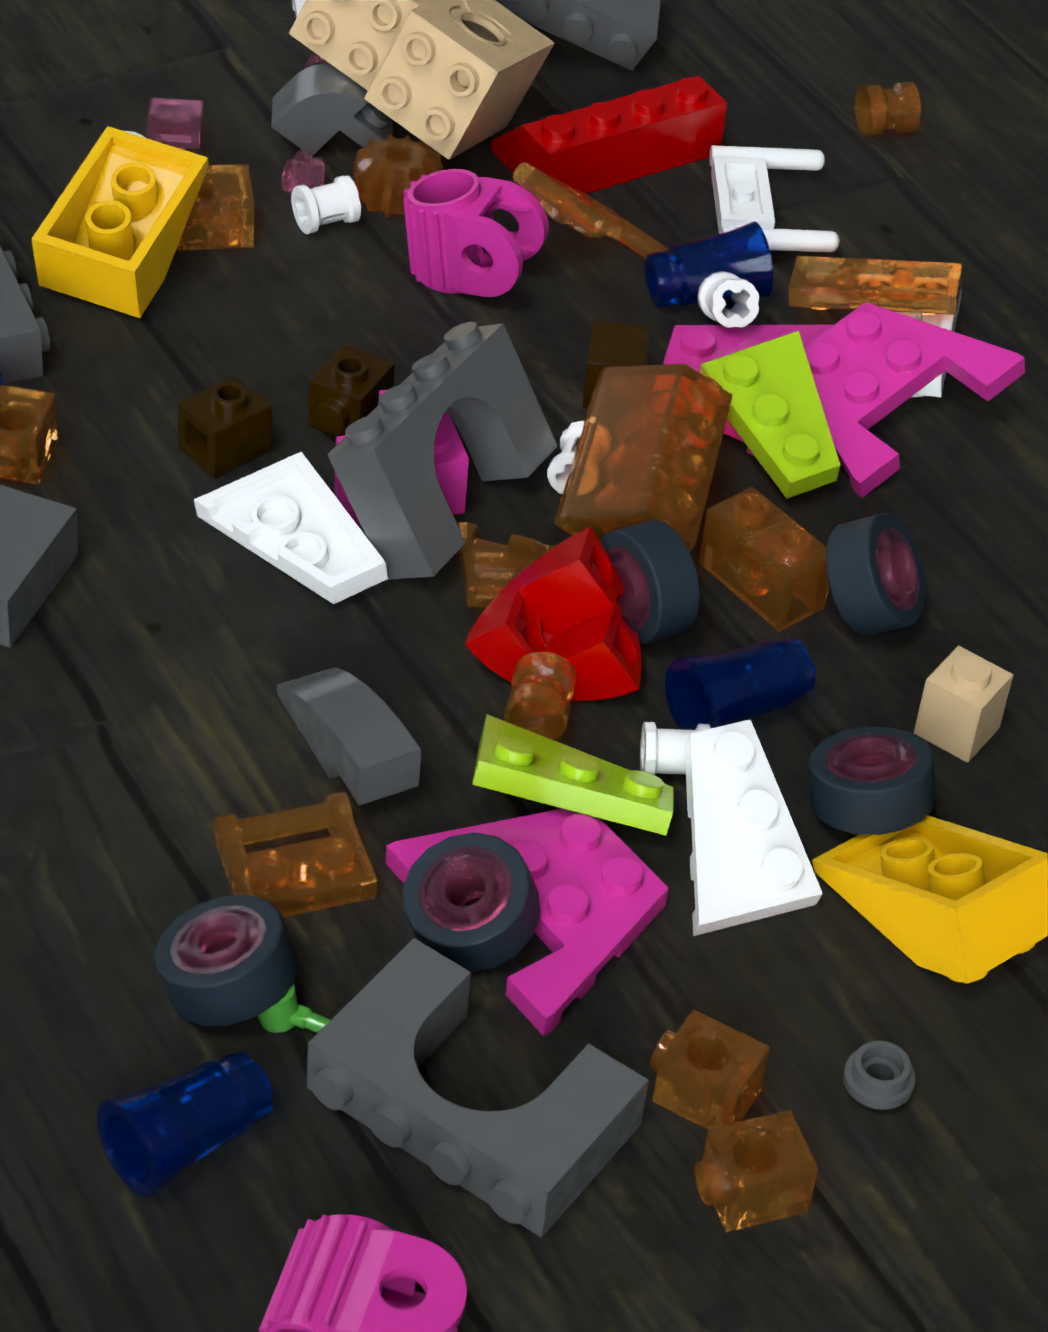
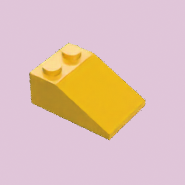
[31,126,209,318]
[812,815,1048,984]

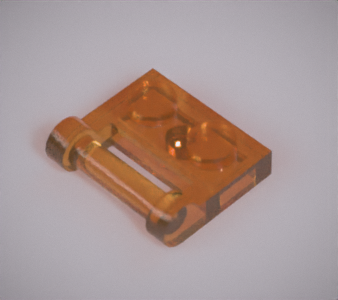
[213,792,377,917]

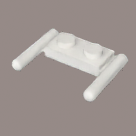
[710,145,839,253]

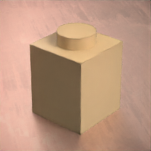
[914,645,1014,763]

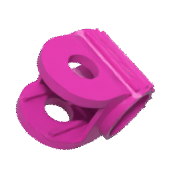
[403,169,549,297]
[259,1214,467,1332]

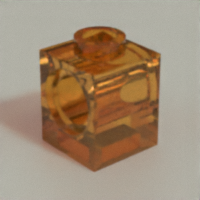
[0,385,57,485]
[650,1009,770,1140]
[695,1110,818,1232]

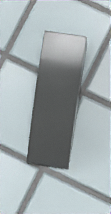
[277,667,421,806]

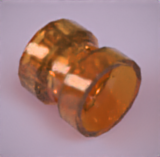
[855,82,921,136]
[504,652,577,740]

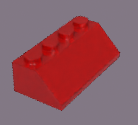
[491,76,727,206]

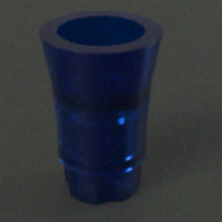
[644,221,773,307]
[665,637,816,730]
[97,1052,273,1197]

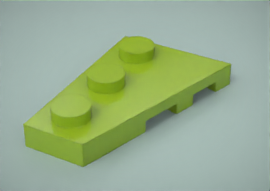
[698,331,840,499]
[472,714,673,836]

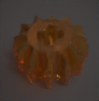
[354,134,443,218]

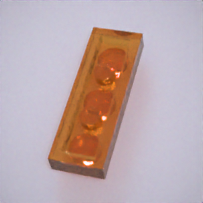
[789,256,962,316]

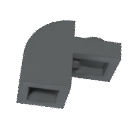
[271,63,393,159]

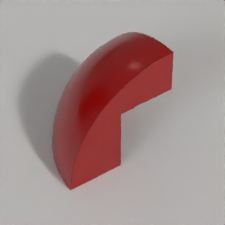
[464,526,642,701]

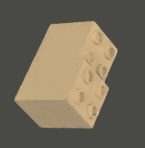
[289,0,554,160]

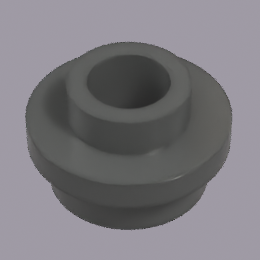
[843,1041,915,1110]

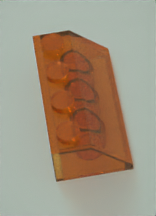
[554,364,733,583]

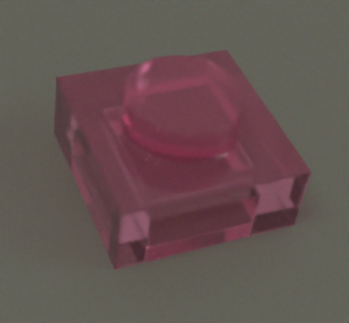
[146,98,203,149]

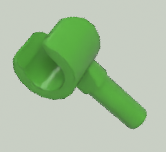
[258,983,331,1033]

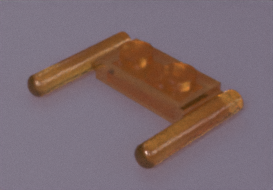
[513,163,678,273]

